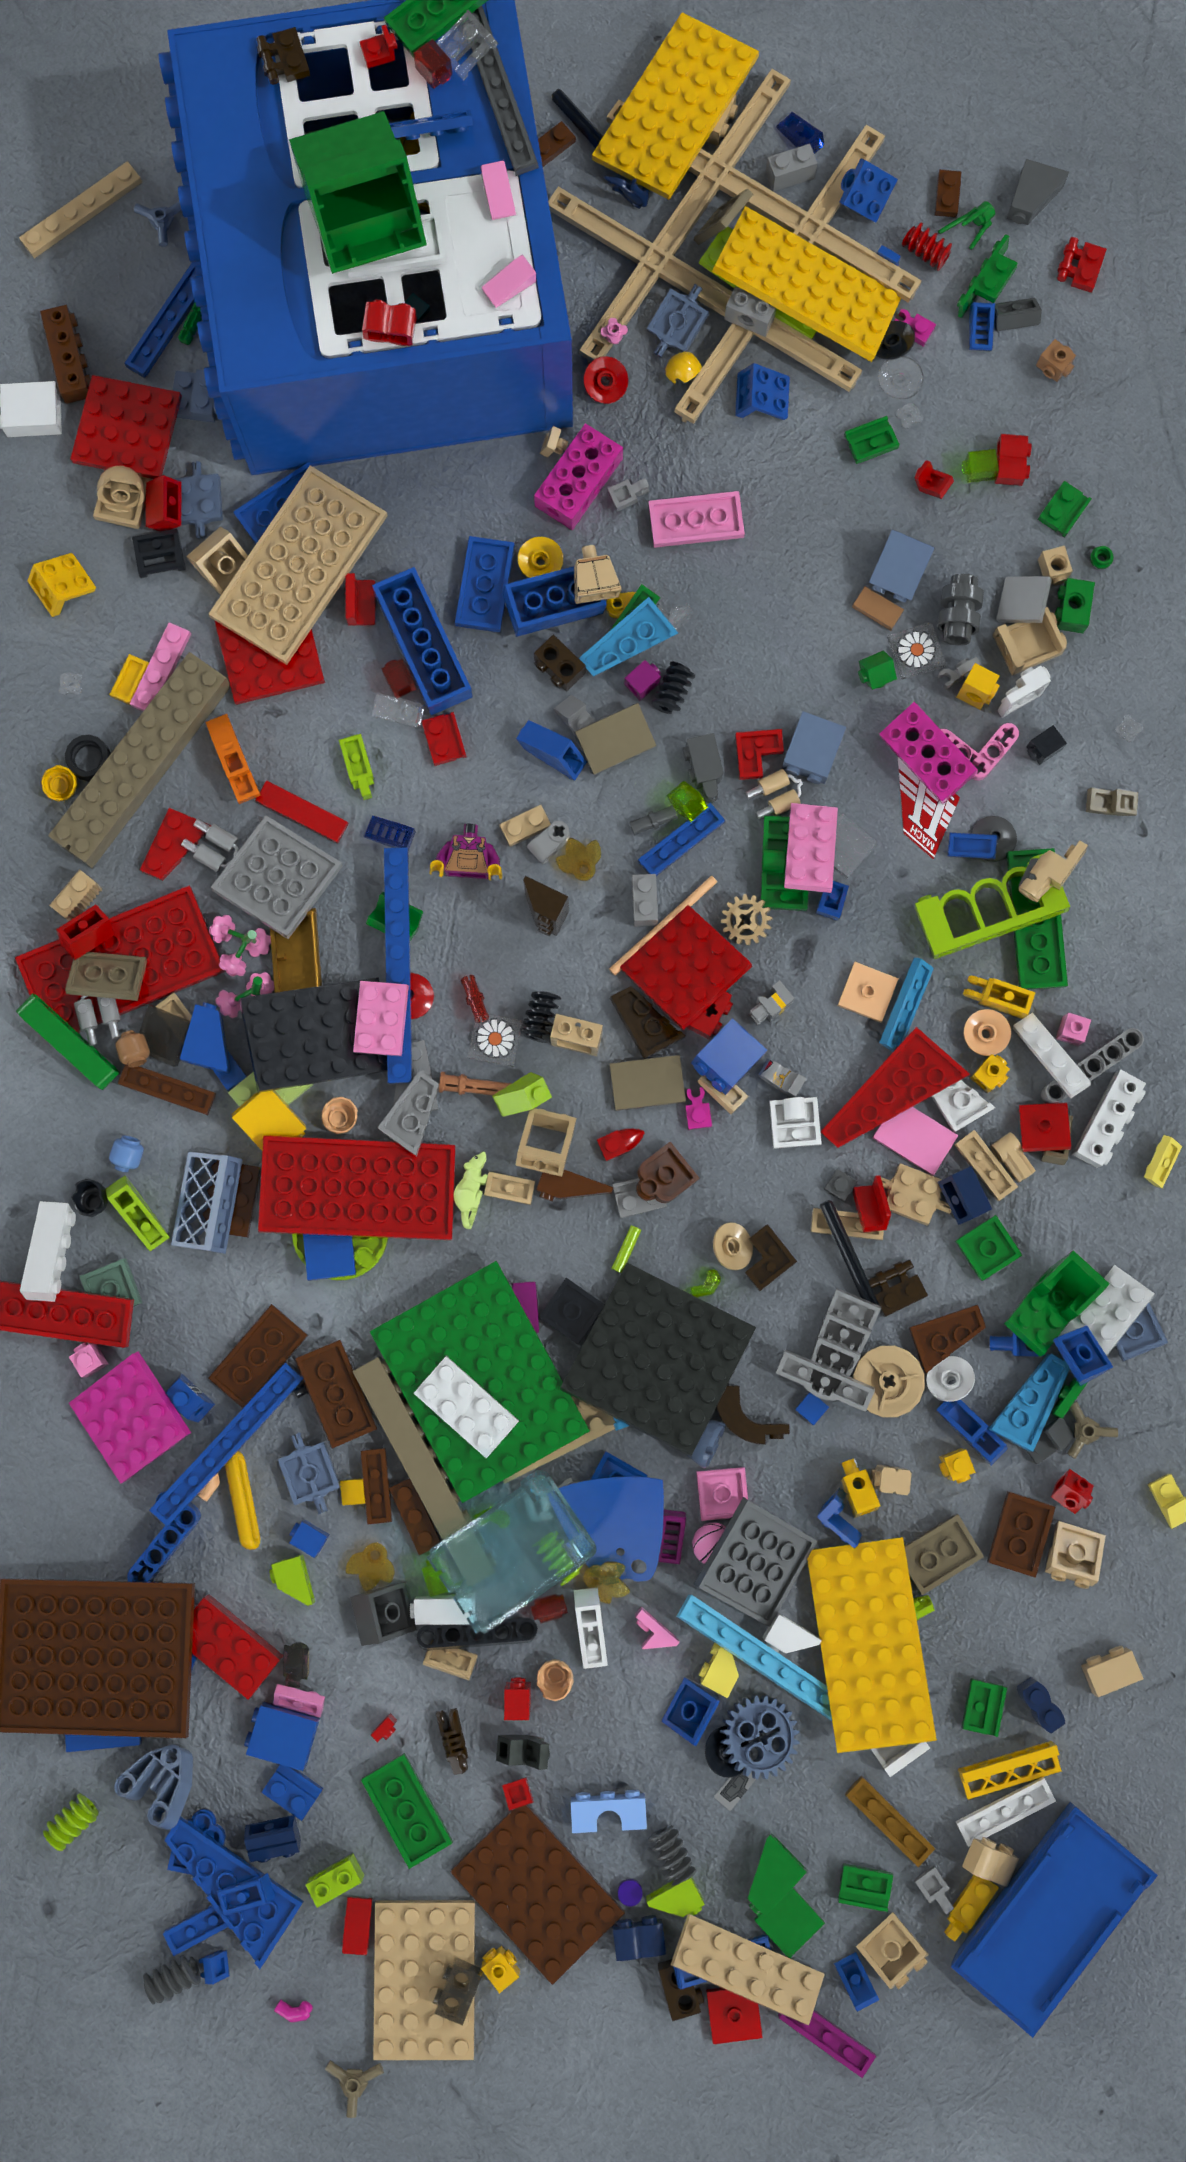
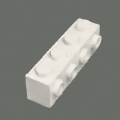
[1072,1070,1146,1168]
[20,1201,76,1302]

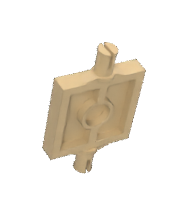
[877,1163,951,1226]

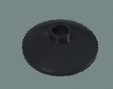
[876,321,915,360]
[705,1726,750,1778]

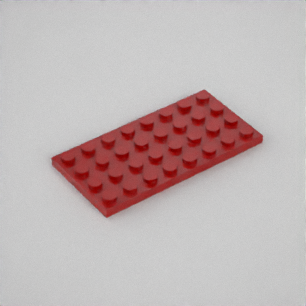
[15,885,226,1033]
[258,1136,455,1241]

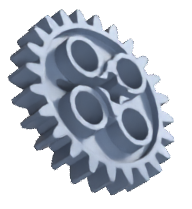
[720,1695,800,1779]

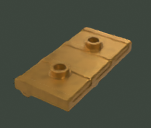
[270,908,322,993]

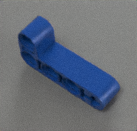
[127,1491,201,1582]

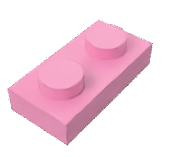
[273,1684,325,1718]

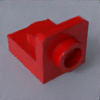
[359,25,397,68]

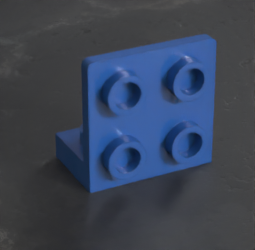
[735,363,790,420]

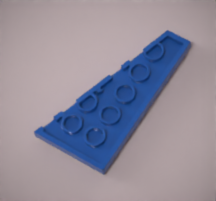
[165,1816,304,1970]

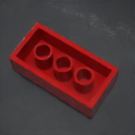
[192,1594,284,1700]

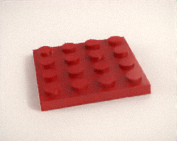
[70,375,182,479]
[215,621,325,705]
[620,905,753,1030]

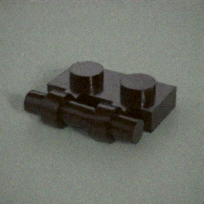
[256,27,310,85]
[868,1259,928,1317]

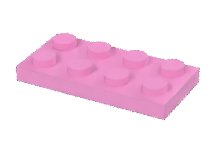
[648,491,745,548]
[784,803,838,893]

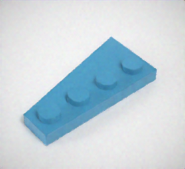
[579,597,679,676]
[988,1354,1070,1452]

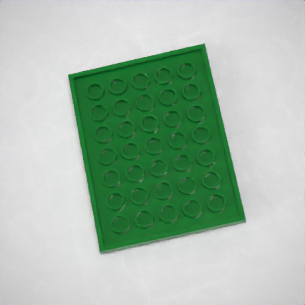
[370,1261,590,1503]

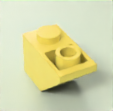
[699,1643,739,1699]

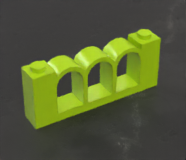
[915,854,1070,960]

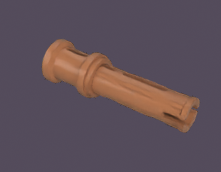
[439,1072,511,1095]

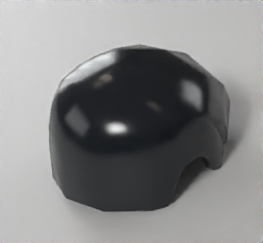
[71,1179,108,1217]

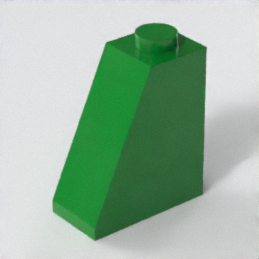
[747,1833,808,1918]

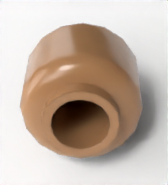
[115,1030,150,1067]

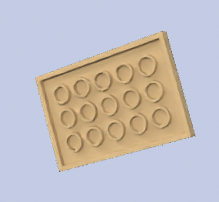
[373,1900,475,2060]

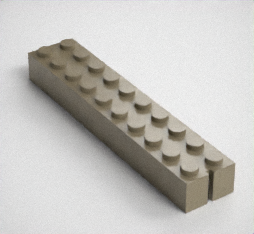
[48,652,231,868]

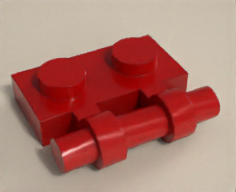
[1057,237,1107,293]

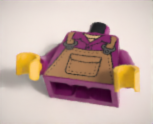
[429,823,502,880]

